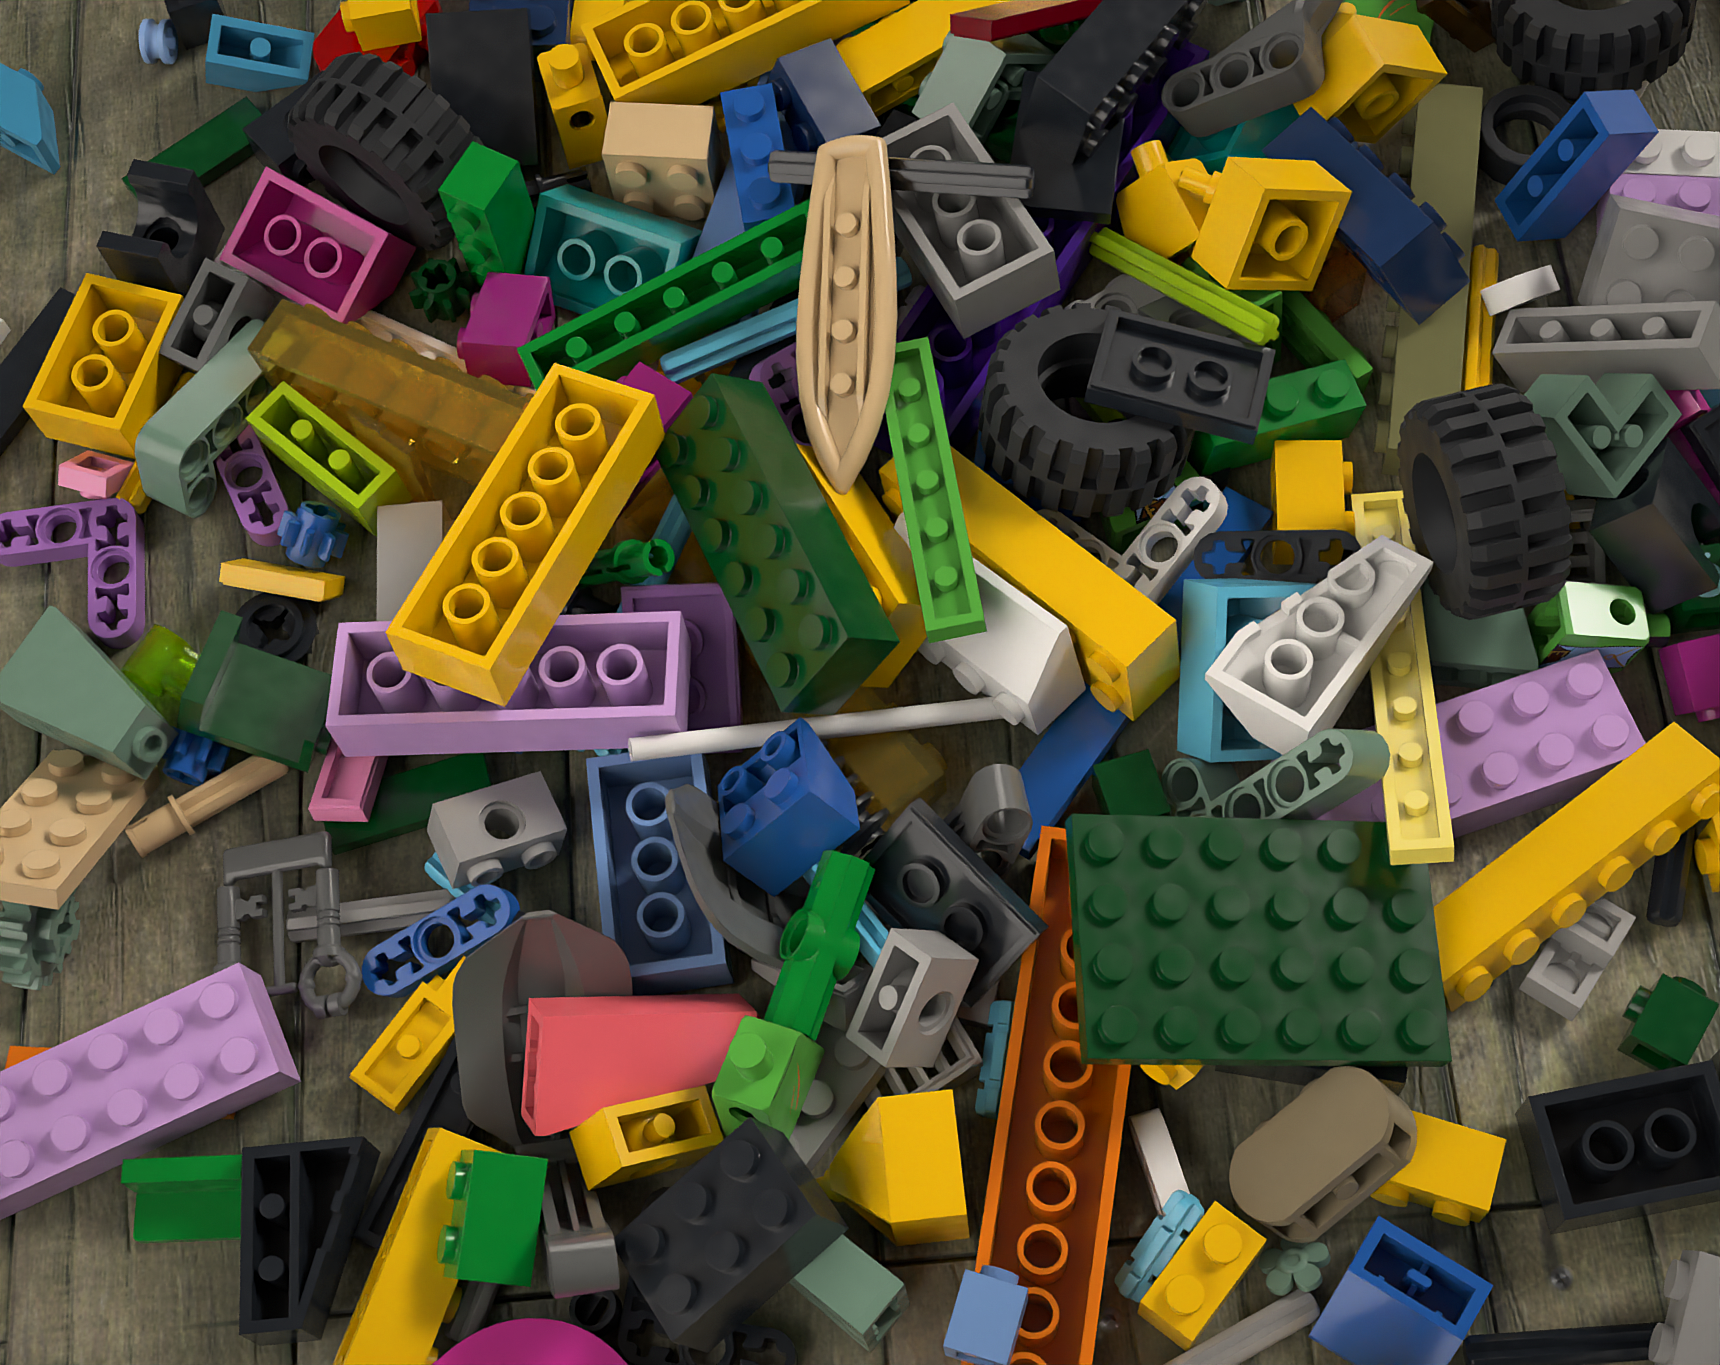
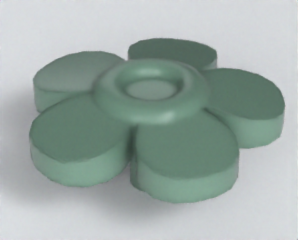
[1258,1239,1331,1296]

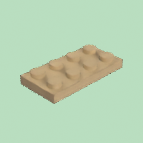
[0,749,160,910]

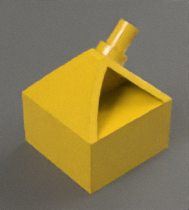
[1293,2,1448,144]
[1178,157,1352,291]
[816,1089,970,1246]

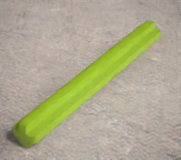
[1089,227,1280,346]

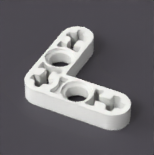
[1037,477,1228,605]

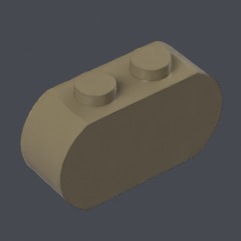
[1229,1066,1417,1243]

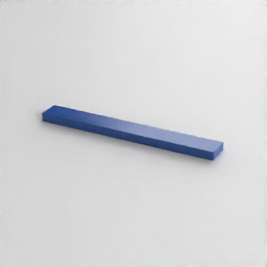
[1019,487,1274,861]

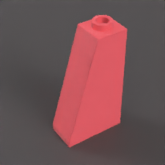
[521,994,761,1136]

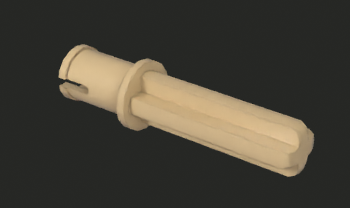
[124,755,289,858]

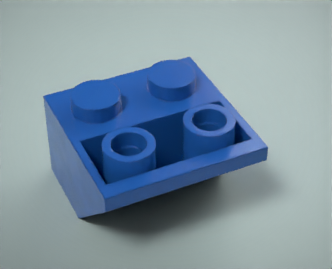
[717,717,860,897]
[1308,1216,1493,1365]

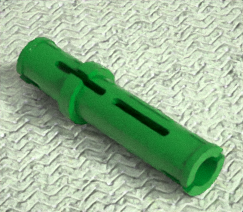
[578,538,675,586]

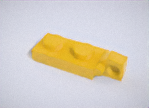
[349,956,466,1115]

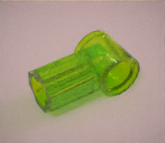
[121,624,200,701]

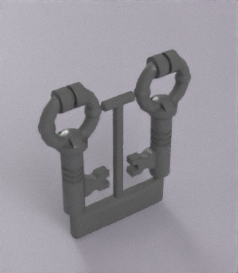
[211,831,363,1019]

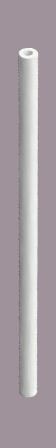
[628,697,1004,762]

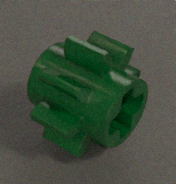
[408,257,476,323]

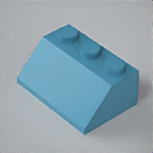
[1177,578,1316,763]

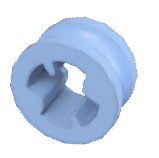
[138,18,178,64]

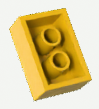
[23,273,184,459]

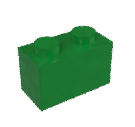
[437,1150,548,1287]

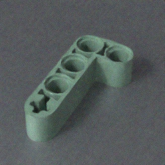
[135,319,307,518]
[1161,728,1390,820]

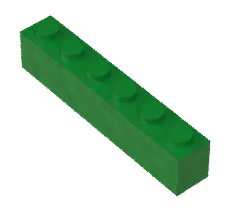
[517,199,810,391]

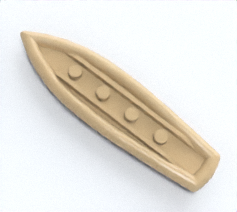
[796,135,897,495]

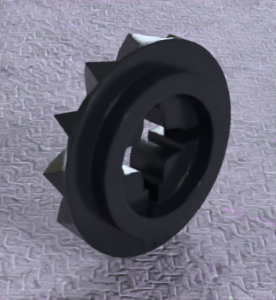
[235,592,320,663]

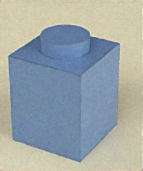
[943,1265,1028,1365]

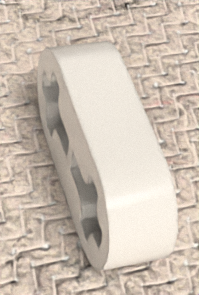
[1480,265,1560,316]
[1128,1108,1190,1216]

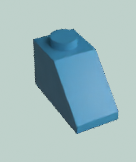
[205,14,315,92]
[0,63,60,174]

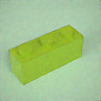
[245,381,413,537]

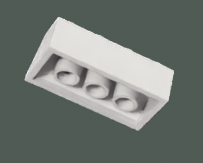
[894,511,1086,735]

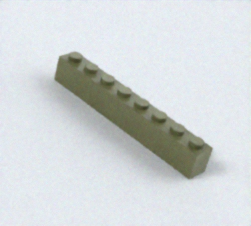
[1373,83,1483,476]

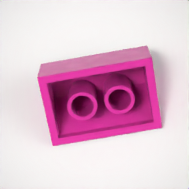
[219,167,417,329]

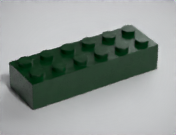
[655,373,900,715]

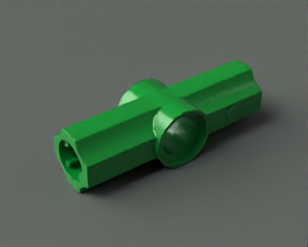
[764,850,875,1041]

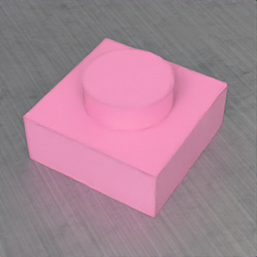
[58,450,134,500]

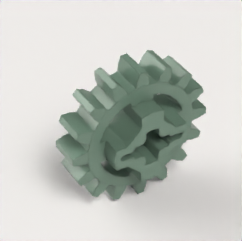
[0,888,81,990]

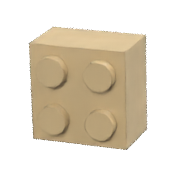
[602,102,726,221]

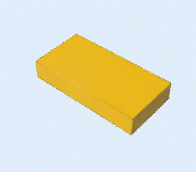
[219,558,345,602]

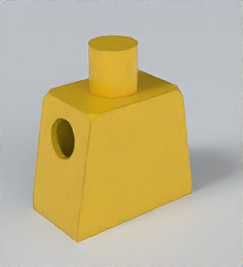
[536,42,608,170]
[1116,140,1210,266]

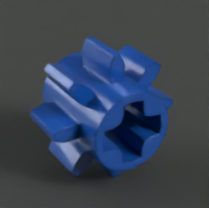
[277,501,349,568]
[162,726,231,786]

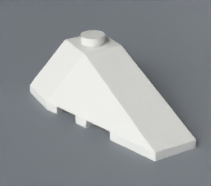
[1205,535,1433,755]

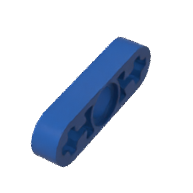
[362,884,520,998]

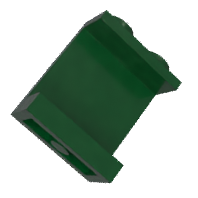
[176,610,333,773]

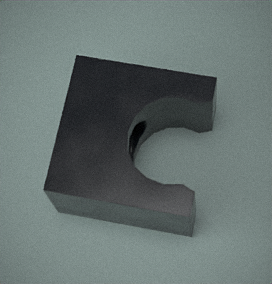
[96,159,225,299]
[1589,437,1720,614]

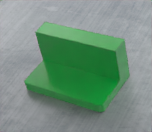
[121,1154,242,1244]

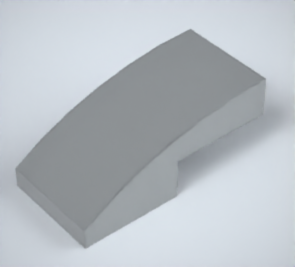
[1519,897,1636,1022]

